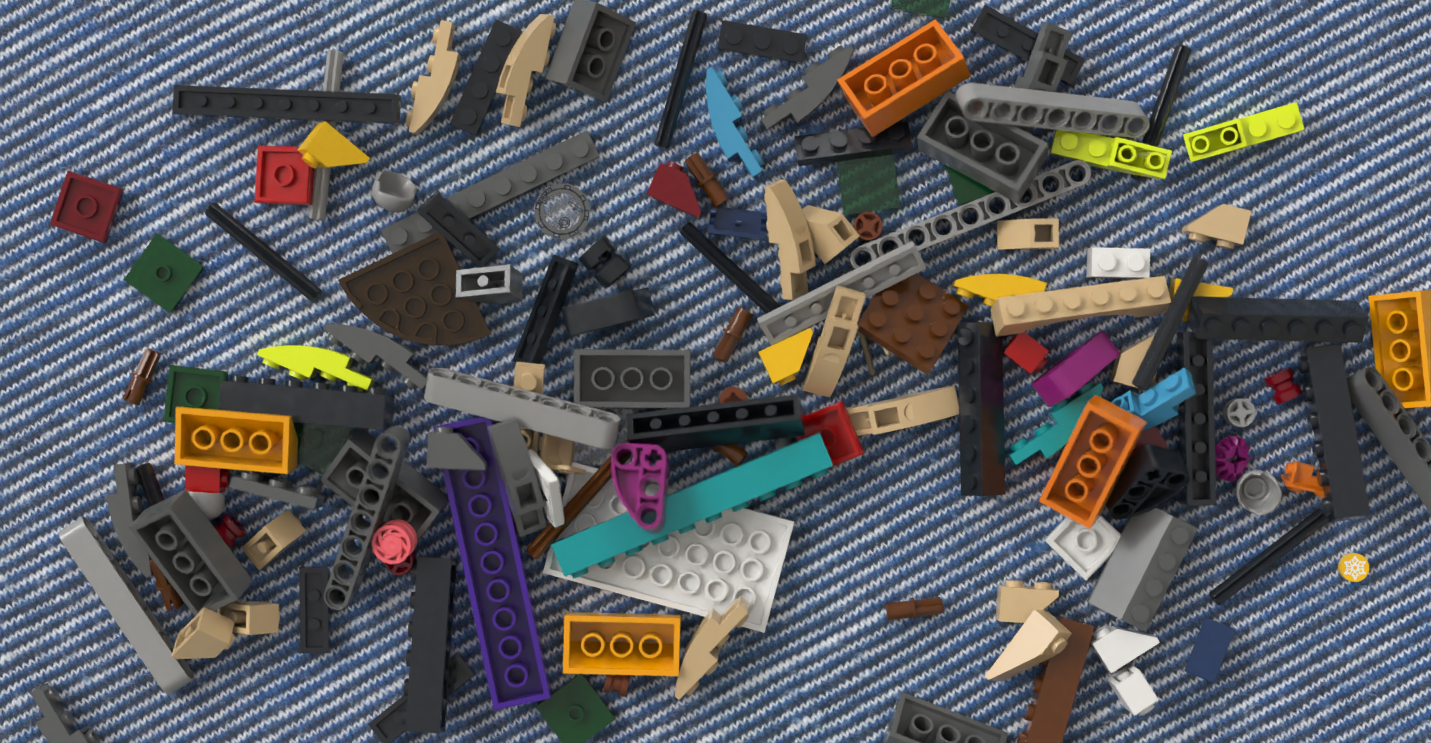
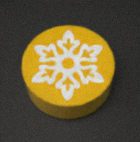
[1338,553,1369,582]

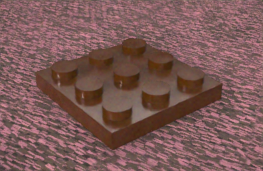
[857,273,968,375]

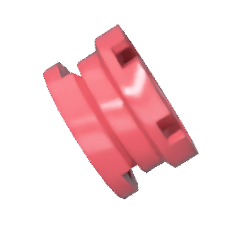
[372,519,418,564]

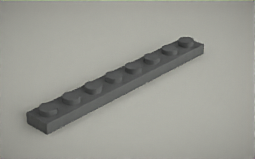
[381,130,600,254]

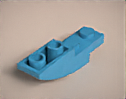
[706,67,764,179]
[1111,367,1196,431]

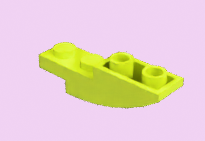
[1183,102,1305,162]
[1049,130,1172,179]
[257,345,376,392]

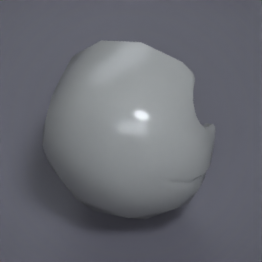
[372,171,417,212]
[1235,469,1282,516]
[187,491,225,521]

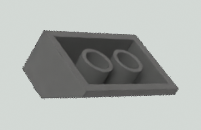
[545,0,636,103]

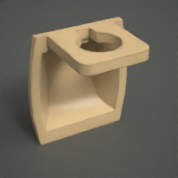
[539,433,586,475]

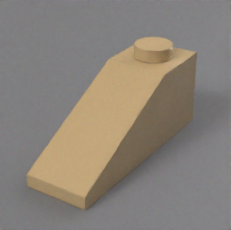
[985,609,1072,682]

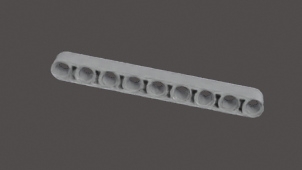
[849,160,1091,270]

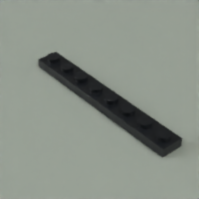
[172,85,401,124]

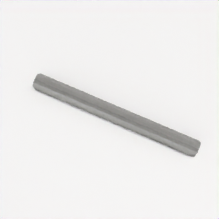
[309,50,344,221]

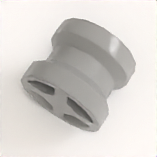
[1222,398,1256,427]

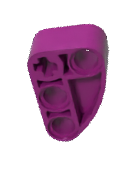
[1031,330,1120,407]
[611,443,670,533]

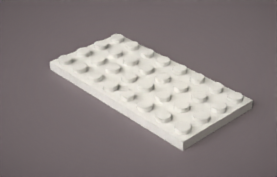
[543,462,794,633]

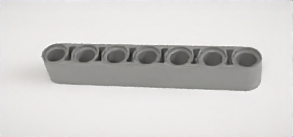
[956,83,1150,138]
[424,368,620,449]
[58,516,194,695]

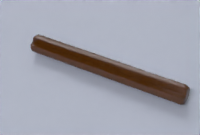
[527,453,631,559]

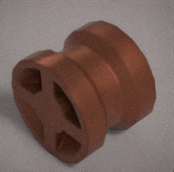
[853,212,882,241]
[719,386,747,403]
[603,675,630,697]

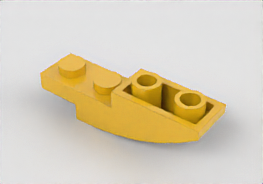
[951,274,1047,307]

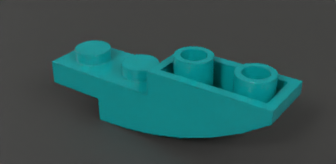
[1007,381,1104,465]

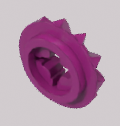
[1215,436,1252,482]

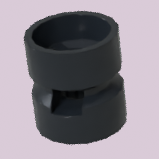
[578,235,632,289]

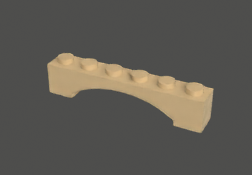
[990,276,1171,336]

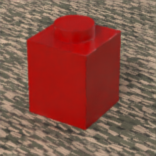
[1003,332,1049,374]
[185,465,230,493]

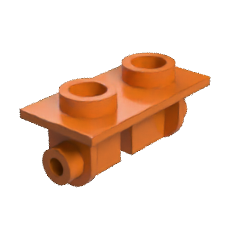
[1280,461,1325,498]

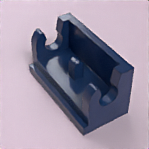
[708,206,767,241]
[1184,618,1235,683]

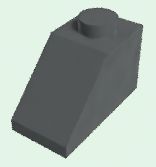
[456,264,523,304]
[426,427,488,470]

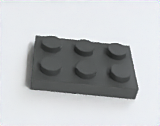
[229,471,327,510]

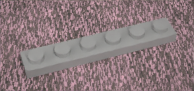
[757,241,926,346]

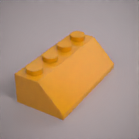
[1368,290,1431,408]
[174,407,298,474]
[563,612,681,676]

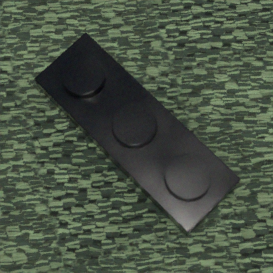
[717,20,807,64]
[417,190,500,268]
[299,566,331,653]

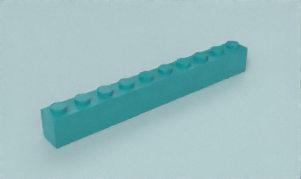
[551,432,833,579]

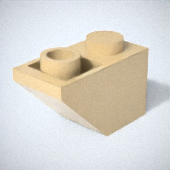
[1182,204,1251,249]
[802,205,860,264]
[997,219,1059,250]
[1109,334,1157,391]
[996,580,1059,623]

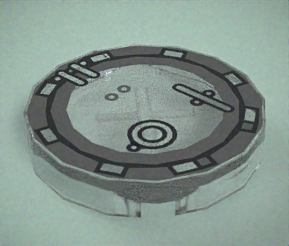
[534,183,591,240]

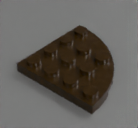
[338,232,492,345]

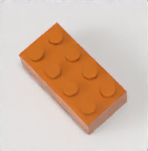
[837,19,971,137]
[1039,395,1147,529]

